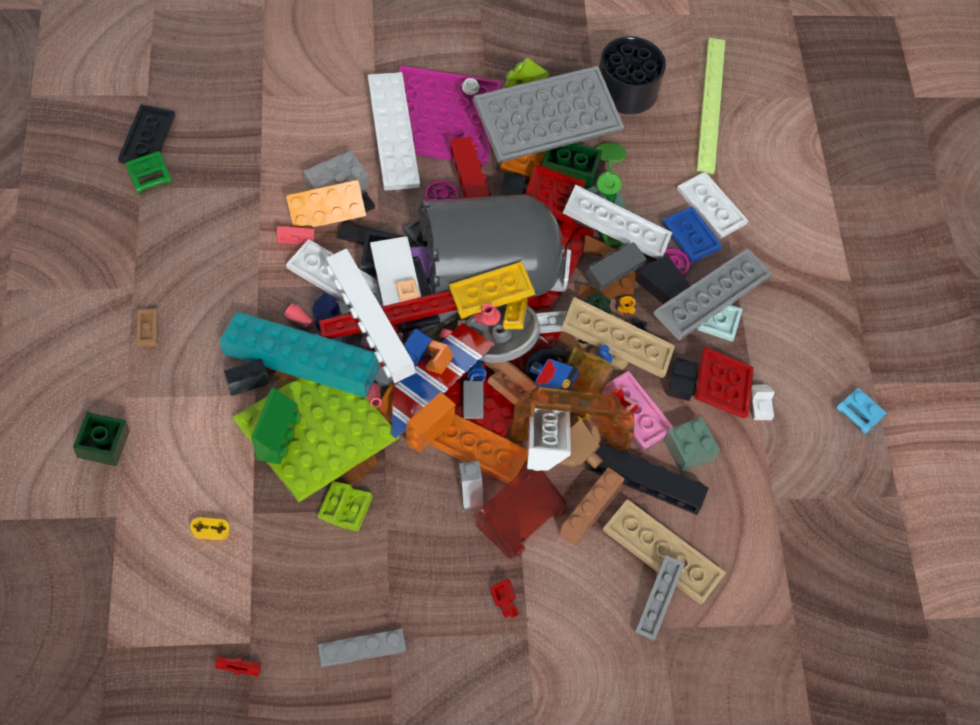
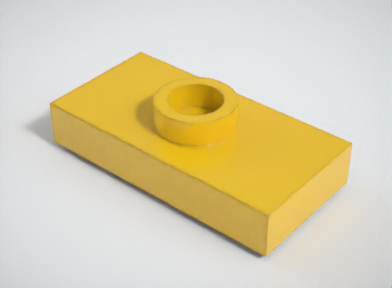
[503,297,528,329]

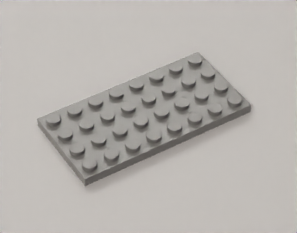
[473,66,624,163]

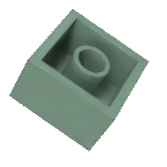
[664,417,720,473]

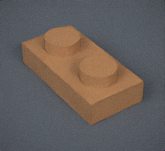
[136,309,158,347]

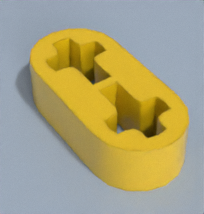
[190,517,230,540]

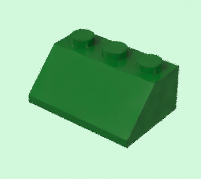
[251,388,301,465]

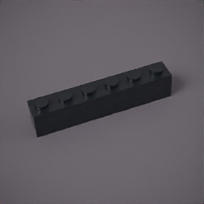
[587,443,709,515]

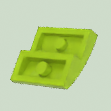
[318,481,373,532]

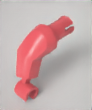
[473,303,501,326]

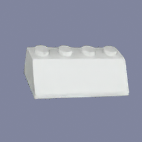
[527,405,571,471]

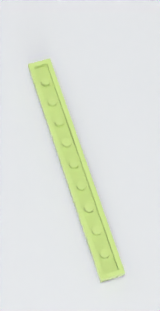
[697,38,725,174]

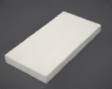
[677,172,748,239]
[370,236,421,306]

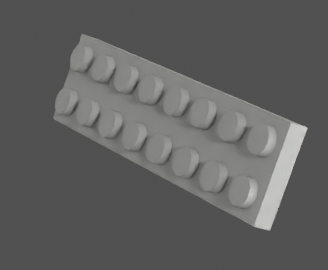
[653,248,773,341]

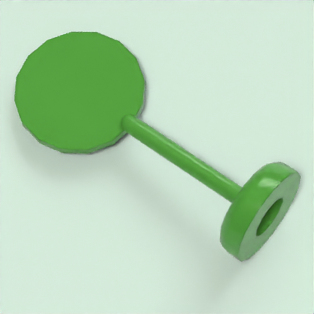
[596,143,627,195]

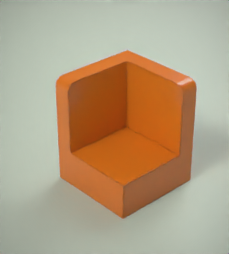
[426,340,454,374]

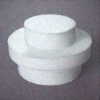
[462,78,479,95]

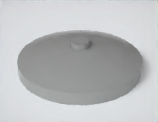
[465,304,540,363]

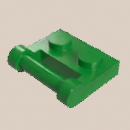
[125,151,172,194]

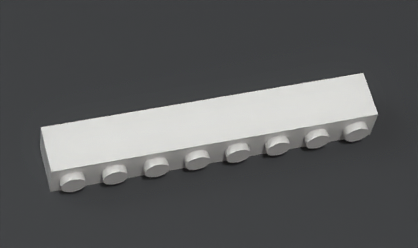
[326,249,416,383]

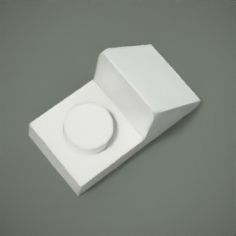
[750,384,775,420]

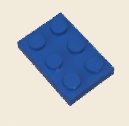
[662,206,722,263]

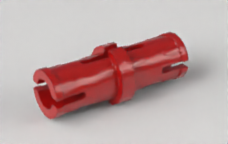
[215,655,261,677]

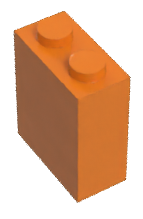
[406,392,456,453]

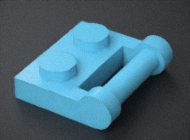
[836,388,887,434]

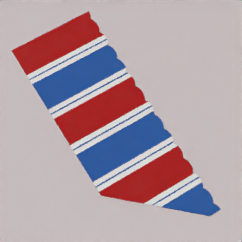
[392,323,495,439]

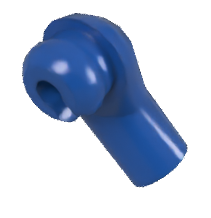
[597,345,613,367]

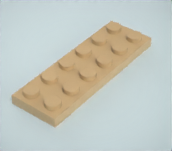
[560,297,675,378]
[603,499,726,606]

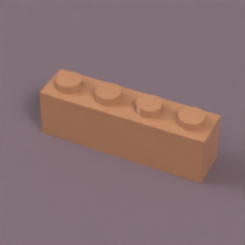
[559,467,625,547]

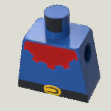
[530,359,580,404]

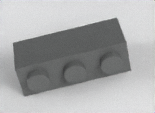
[586,242,646,293]

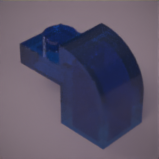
[313,292,340,332]

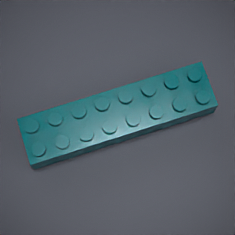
[219,312,381,398]

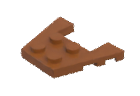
[577,235,636,302]

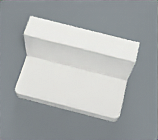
[551,249,571,292]

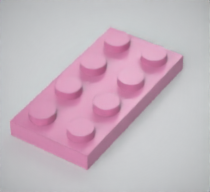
[597,371,673,451]

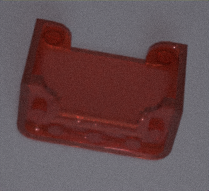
[476,467,568,559]

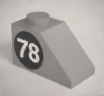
[458,461,484,510]

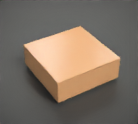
[396,279,419,302]

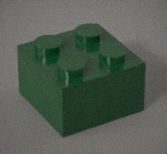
[73,412,130,466]

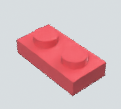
[277,226,315,245]

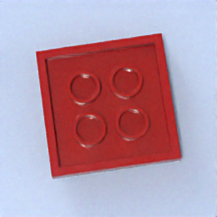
[525,164,585,224]
[695,347,754,419]

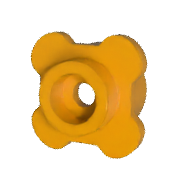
[617,296,636,314]

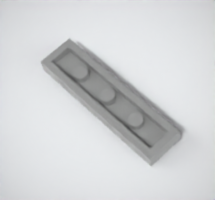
[635,556,685,641]
[318,629,406,668]

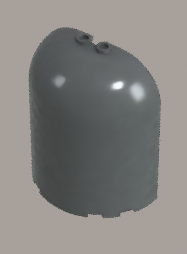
[418,195,565,298]

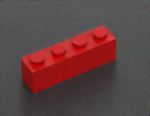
[449,136,491,198]

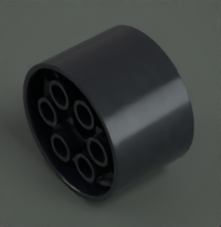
[599,36,666,114]

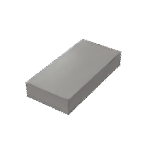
[463,381,483,419]

